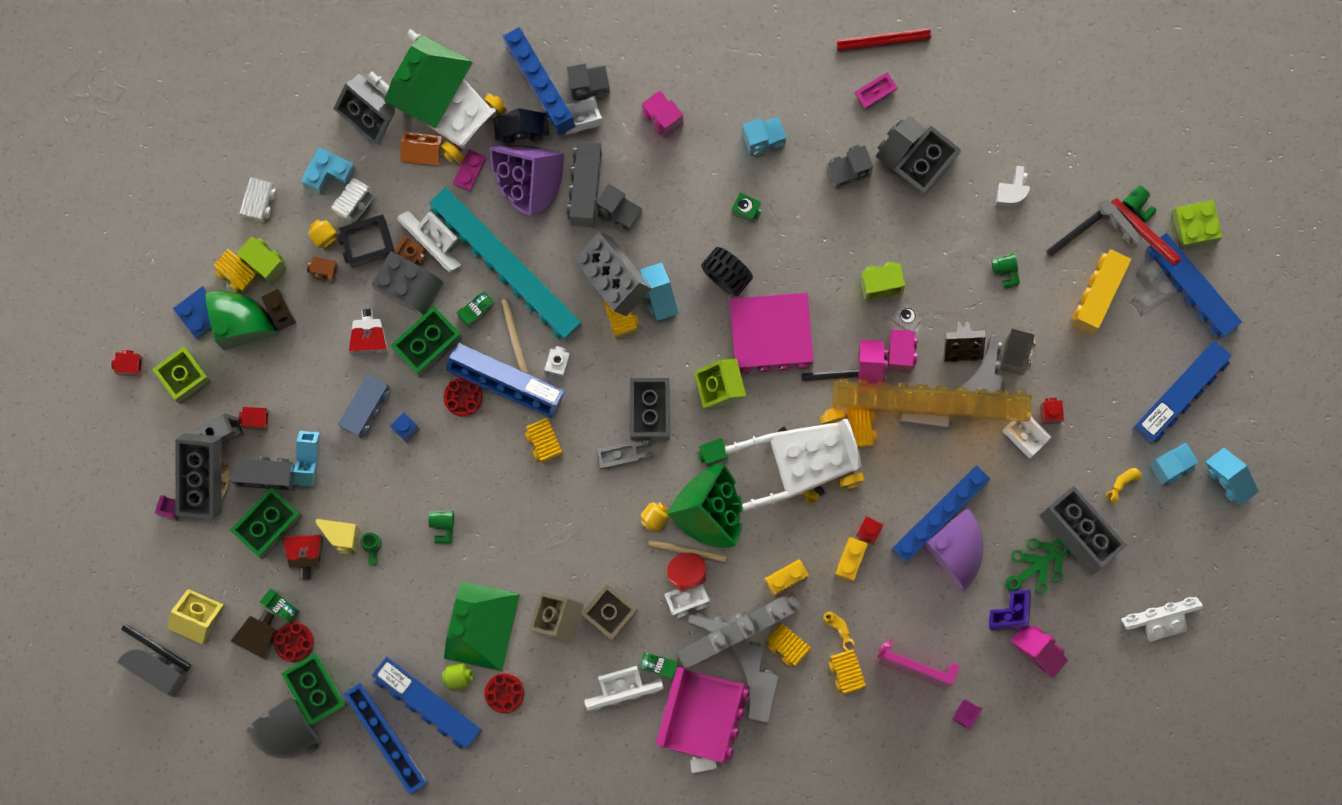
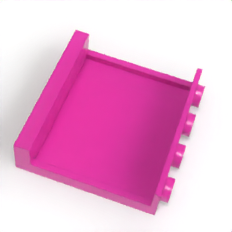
[729,293,814,374]
[877,638,960,690]
[656,667,750,764]

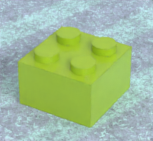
[1172,200,1222,250]
[236,236,287,286]
[860,262,906,302]
[152,346,211,404]
[694,358,746,409]

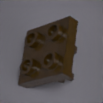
[943,322,986,362]

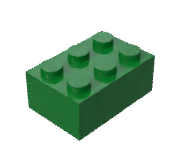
[391,306,462,377]
[230,487,303,560]
[281,653,348,727]

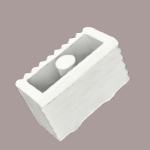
[240,177,277,223]
[331,178,377,224]

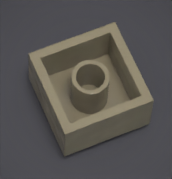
[581,584,638,642]
[529,592,584,643]

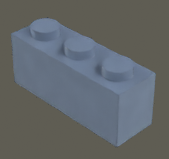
[338,374,390,438]

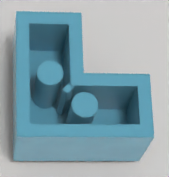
[742,117,787,156]
[301,147,356,194]
[640,263,679,321]
[1149,442,1199,485]
[1205,448,1259,506]

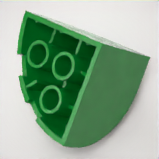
[206,291,279,350]
[667,463,743,548]

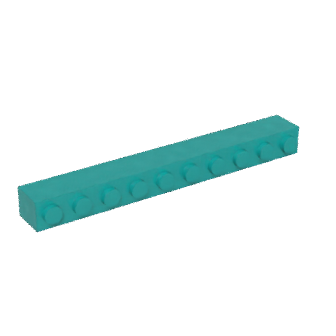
[429,187,582,341]

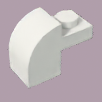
[995,166,1030,208]

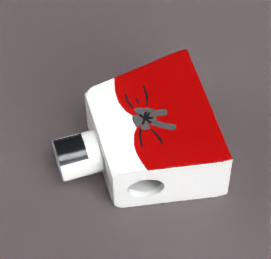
[349,309,388,355]

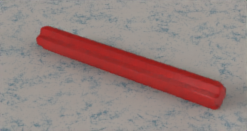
[836,28,931,51]
[1111,198,1181,266]

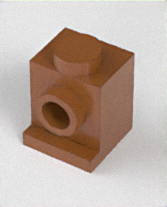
[394,235,426,265]
[307,256,338,284]

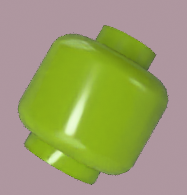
[442,663,473,691]

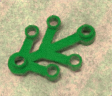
[1005,538,1070,594]

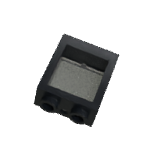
[337,214,395,268]

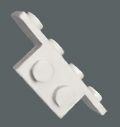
[397,211,461,272]
[1121,597,1203,642]
[584,666,664,711]

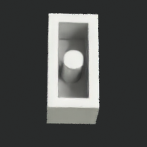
[690,757,717,773]

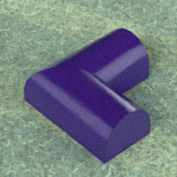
[989,590,1031,631]

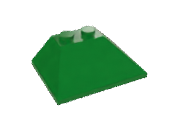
[384,35,473,129]
[444,581,520,672]

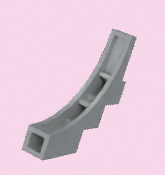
[900,335,1005,430]
[676,591,802,669]
[688,612,778,724]

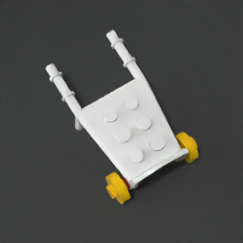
[367,29,507,164]
[725,408,865,512]

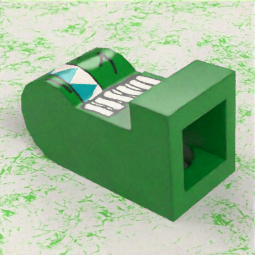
[456,291,495,328]
[260,588,300,624]
[639,652,678,680]

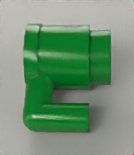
[1122,186,1157,222]
[991,253,1020,289]
[428,511,454,544]
[361,532,382,567]

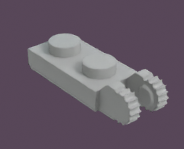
[1098,200,1142,245]
[596,440,654,469]

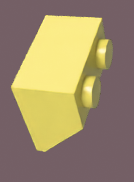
[316,519,361,555]
[167,589,223,645]

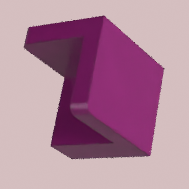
[155,495,179,521]
[952,699,983,730]

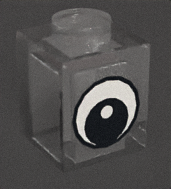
[892,302,924,332]

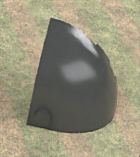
[246,698,322,758]

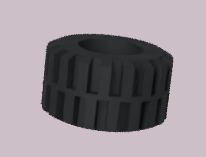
[701,247,753,296]

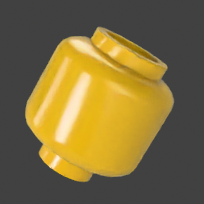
[308,219,337,249]
[641,502,670,532]

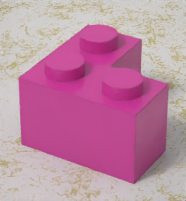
[641,91,684,138]
[887,329,918,373]
[857,340,888,395]
[1010,625,1069,678]

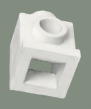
[544,346,570,378]

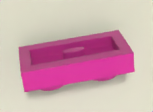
[855,72,898,109]
[453,149,487,192]

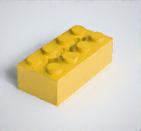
[1071,249,1131,336]

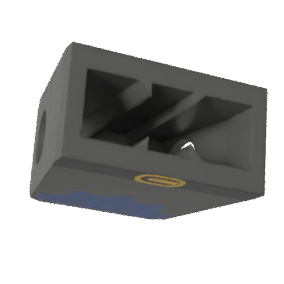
[198,414,244,444]

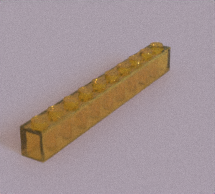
[831,379,1032,422]

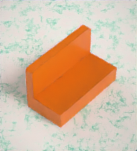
[400,132,442,166]

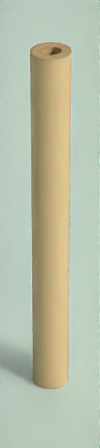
[501,299,528,374]
[648,539,727,563]

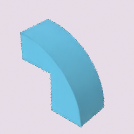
[293,431,319,487]

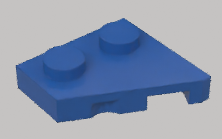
[173,286,212,340]

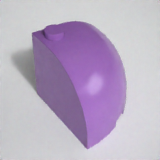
[490,145,564,216]
[923,508,983,592]

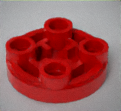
[443,378,483,417]
[667,552,707,592]
[273,622,314,662]
[484,673,525,714]

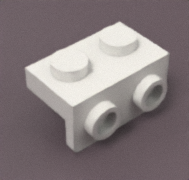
[565,97,603,135]
[1002,410,1051,459]
[664,584,710,618]

